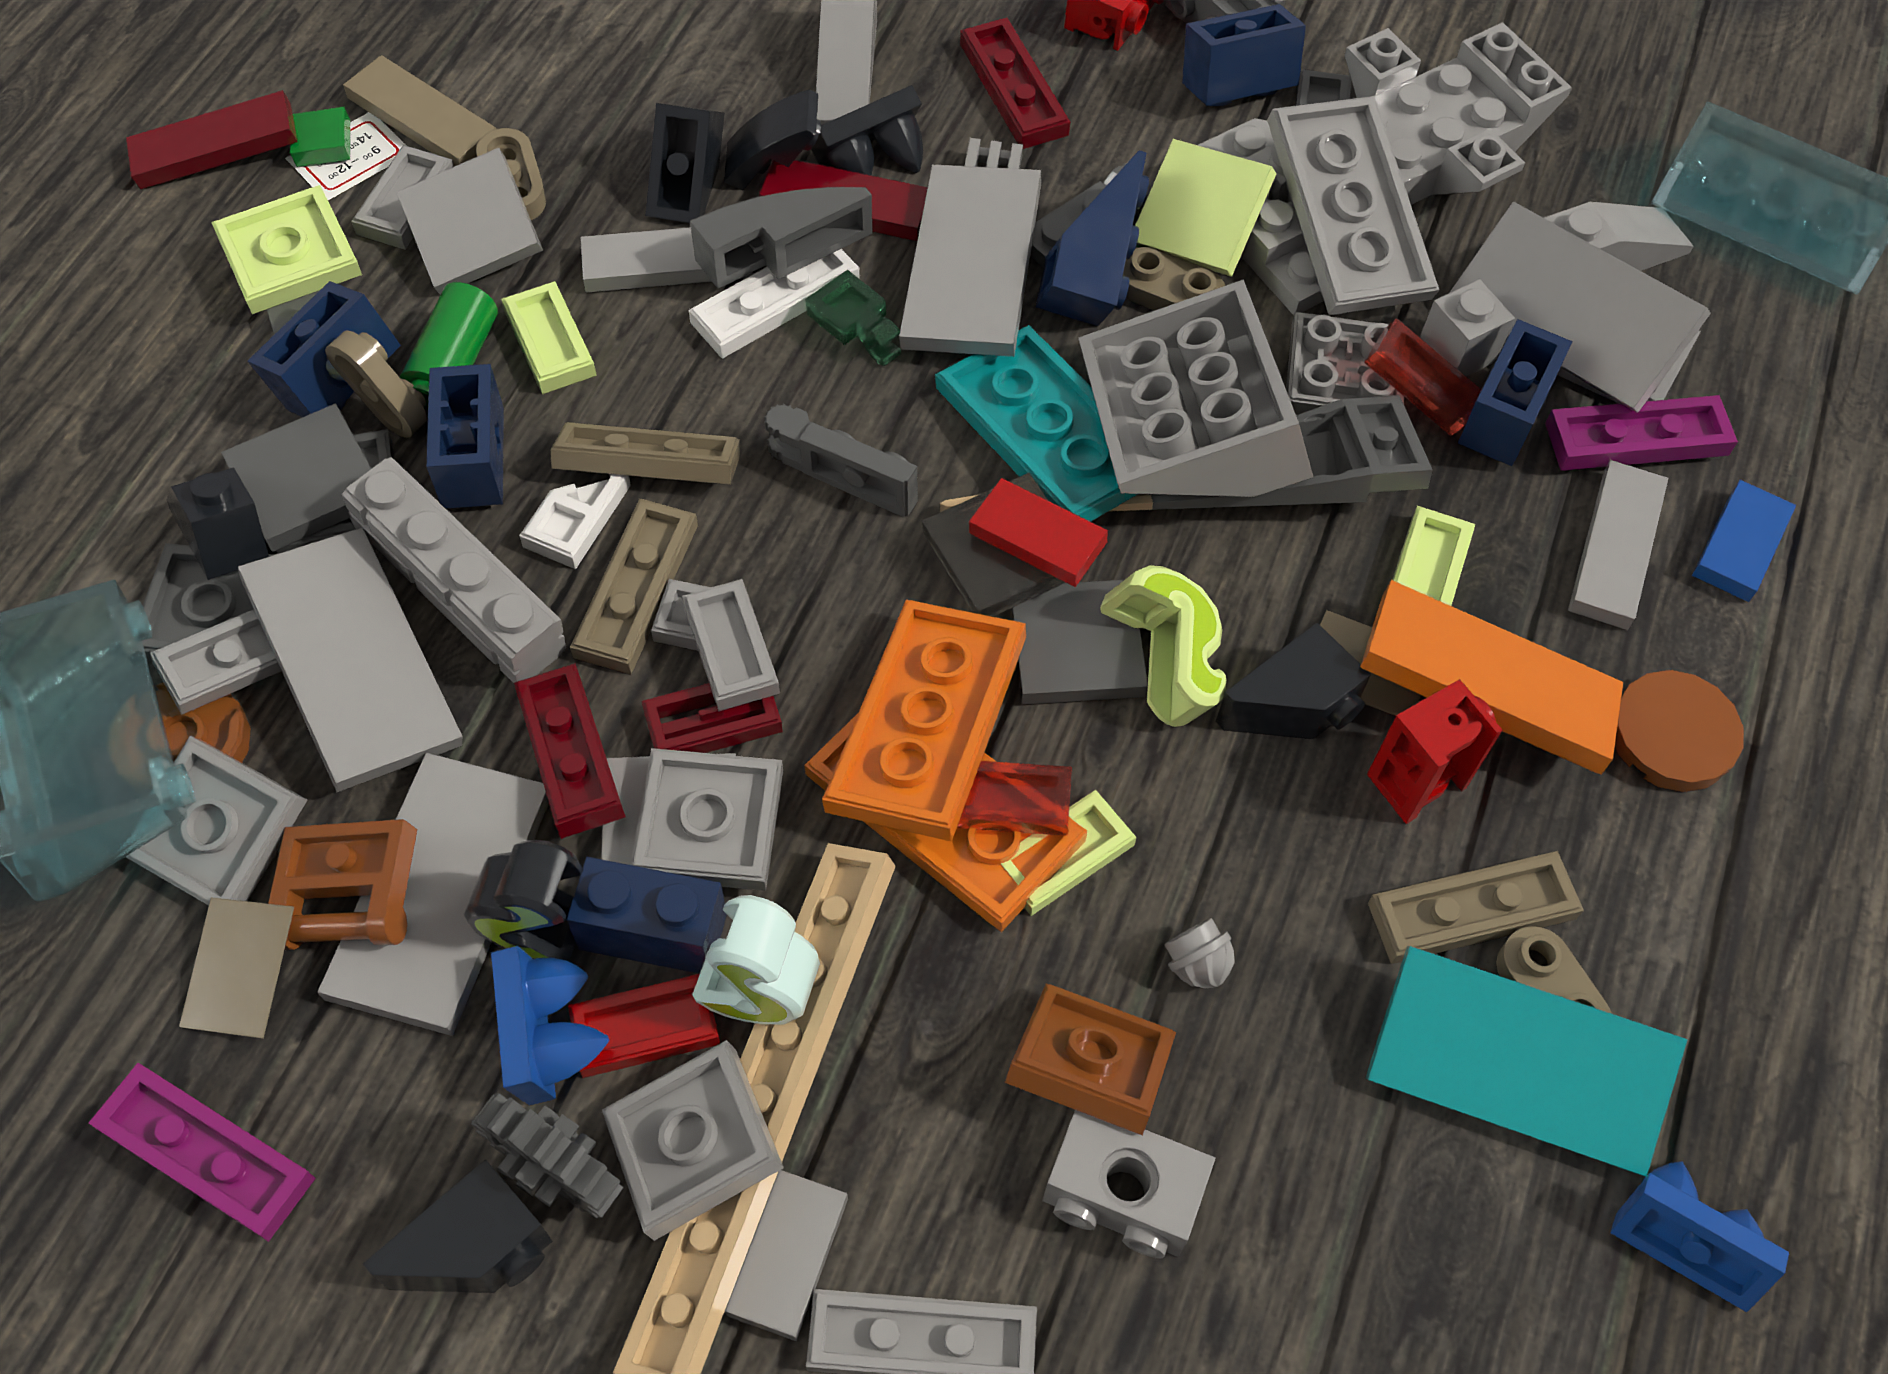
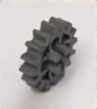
[471,1093,623,1218]

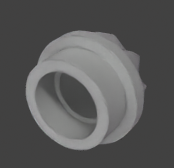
[1164,918,1235,988]

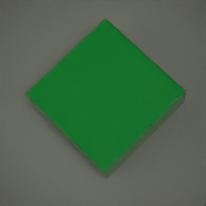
[290,107,350,167]

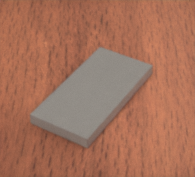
[1267,96,1439,315]
[899,164,1041,357]
[1450,201,1711,413]
[238,527,463,792]
[318,753,549,1036]

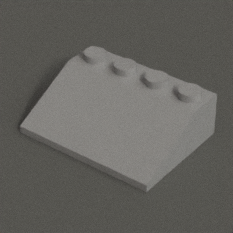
[1079,279,1313,497]

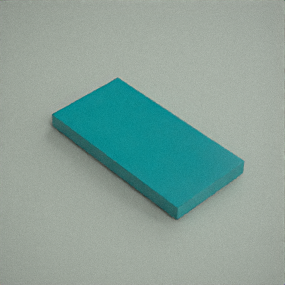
[935,325,1138,522]
[1366,946,1688,1177]

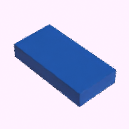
[1692,480,1796,602]

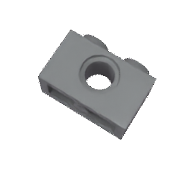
[1042,1110,1216,1258]

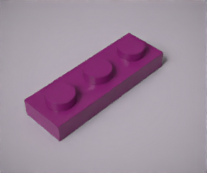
[1545,395,1738,470]
[88,1063,316,1242]

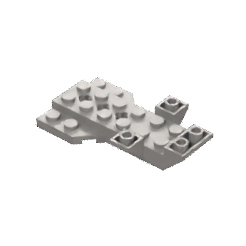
[1198,22,1572,315]

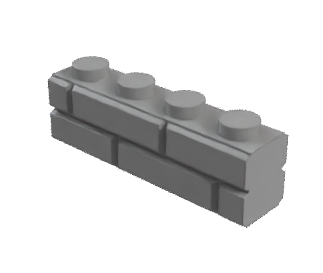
[342,457,566,683]

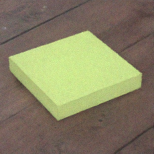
[1135,139,1276,277]
[211,185,362,314]

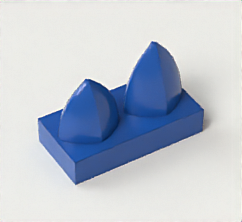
[491,946,610,1105]
[1610,1161,1789,1312]

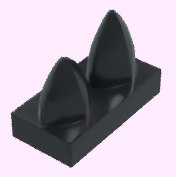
[811,85,923,175]

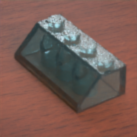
[1651,101,1888,295]

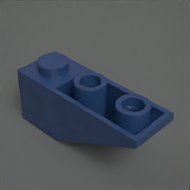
[1036,150,1149,326]

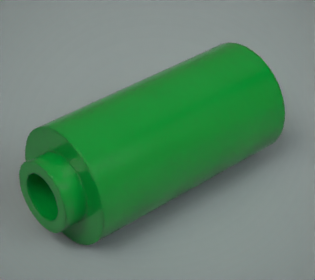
[399,282,498,410]

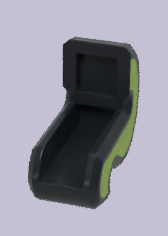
[464,840,583,961]

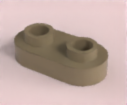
[476,128,546,220]
[1123,247,1225,311]
[325,330,428,438]
[1496,926,1611,1013]

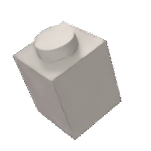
[1417,279,1515,384]

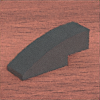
[690,187,872,289]

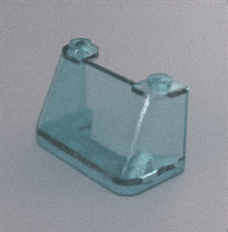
[0,579,196,903]

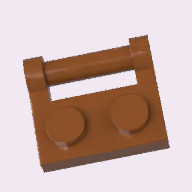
[268,819,418,950]

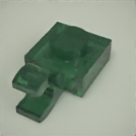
[805,269,901,366]

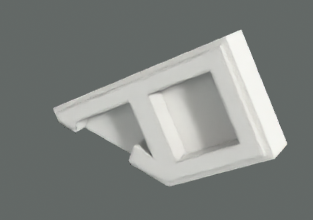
[519,474,631,569]

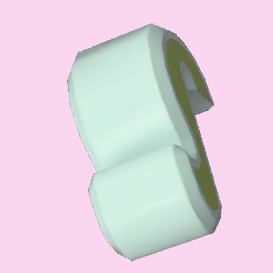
[692,895,820,1025]

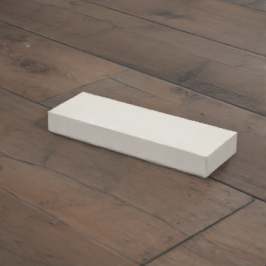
[689,249,860,359]

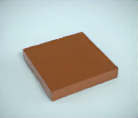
[1005,984,1176,1136]

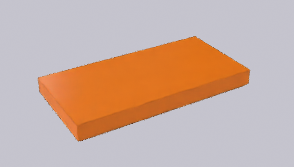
[1360,580,1623,775]
[822,599,1026,842]
[804,714,1087,932]

